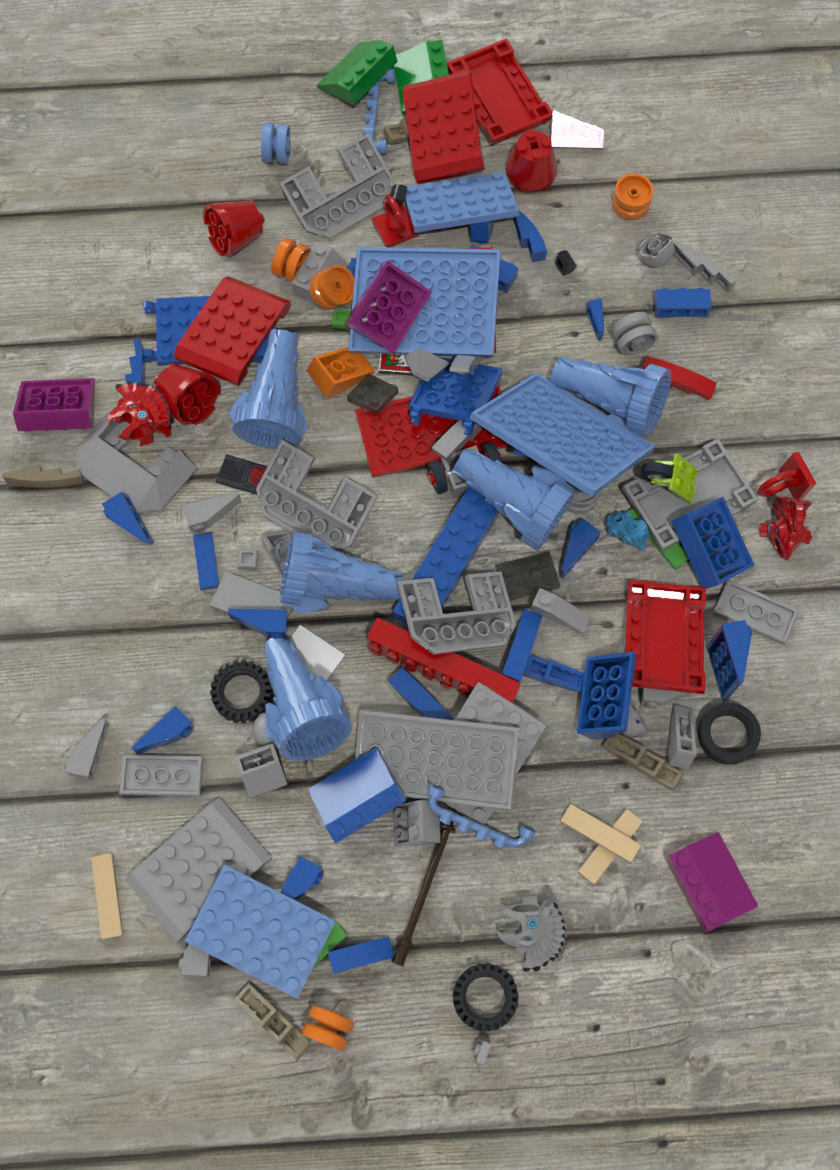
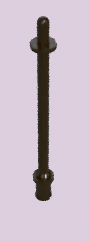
[391,809,457,967]

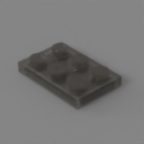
[495,551,561,601]

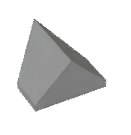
[405,348,450,382]
[260,530,291,575]

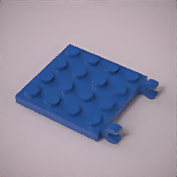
[143,296,210,366]
[409,357,502,435]

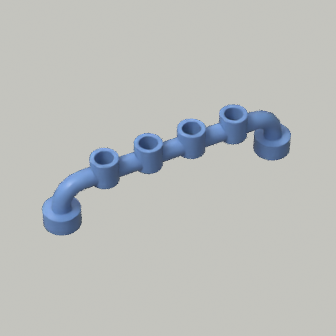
[364,69,395,154]
[427,784,536,849]

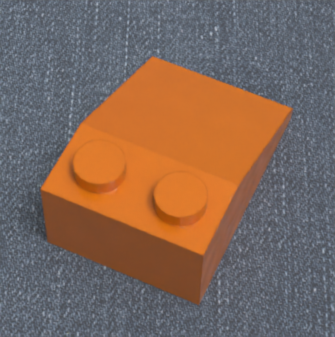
[307,346,375,398]

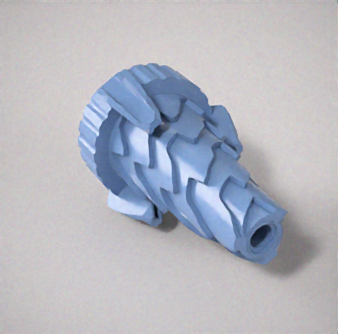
[229,329,307,449]
[550,356,672,436]
[452,450,576,551]
[280,531,403,613]
[265,638,352,761]

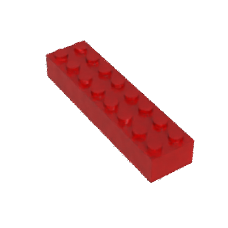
[367,617,521,703]

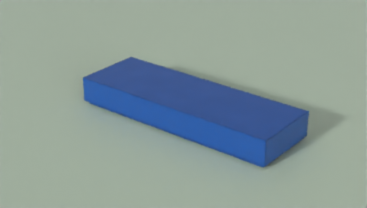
[193,532,219,590]

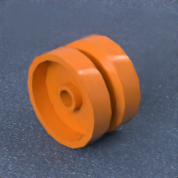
[612,173,654,220]
[271,237,311,282]
[310,265,355,310]
[301,1005,355,1051]

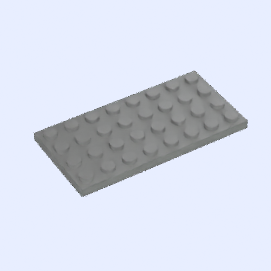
[355,710,519,810]

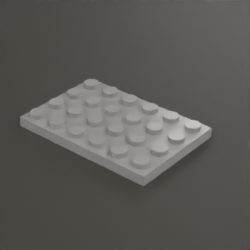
[443,682,547,825]

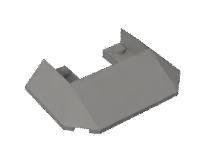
[279,133,394,238]
[76,408,197,514]
[256,440,378,550]
[397,571,516,655]

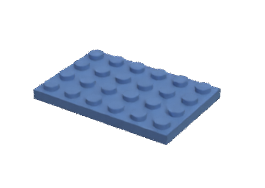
[405,172,519,233]
[184,864,336,999]

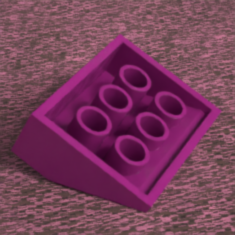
[344,260,432,354]
[13,378,95,432]
[665,832,758,933]

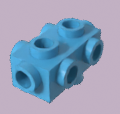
[606,511,650,551]

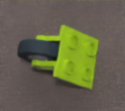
[640,454,698,503]

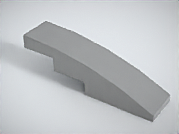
[674,241,737,293]
[450,355,481,375]
[432,421,483,461]

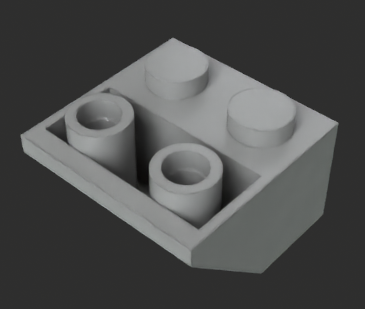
[235,743,288,799]
[394,800,440,846]

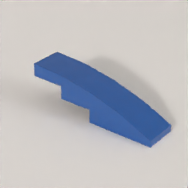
[125,338,145,386]
[502,609,542,682]
[502,651,584,693]
[388,667,454,720]

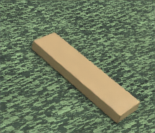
[560,804,641,864]
[578,809,643,885]
[91,853,123,940]

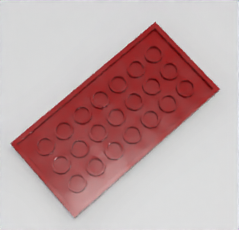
[355,383,511,478]

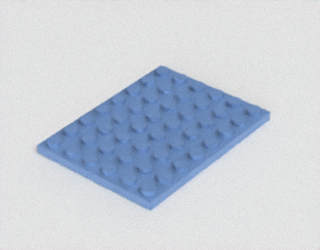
[348,247,501,357]
[470,373,655,497]

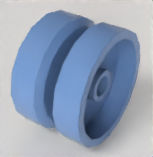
[261,123,291,164]

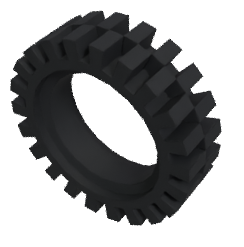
[210,660,273,724]
[453,963,519,1032]

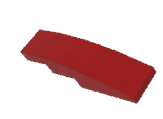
[641,356,717,400]

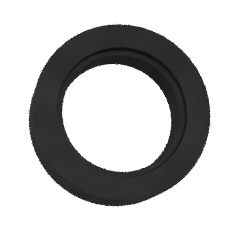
[698,703,761,765]

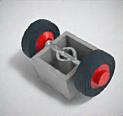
[428,442,502,498]

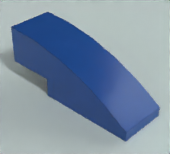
[513,210,547,262]
[328,937,394,974]

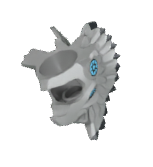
[497,893,567,972]

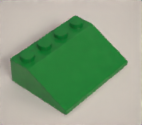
[317,40,398,105]
[394,40,449,114]

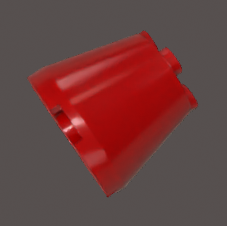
[505,129,557,193]
[203,200,265,257]
[154,363,220,425]

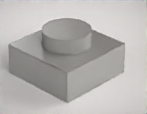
[473,1041,491,1065]

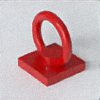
[372,195,418,248]
[757,451,817,501]

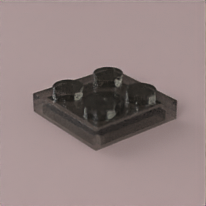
[347,374,399,415]

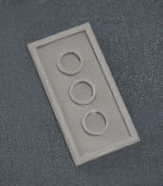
[210,571,293,618]
[713,580,799,645]
[119,755,203,797]

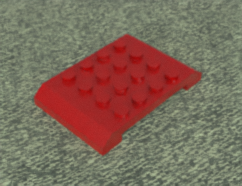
[447,38,552,144]
[403,70,485,185]
[174,276,291,386]
[624,580,706,694]

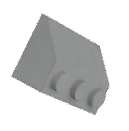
[292,241,349,304]

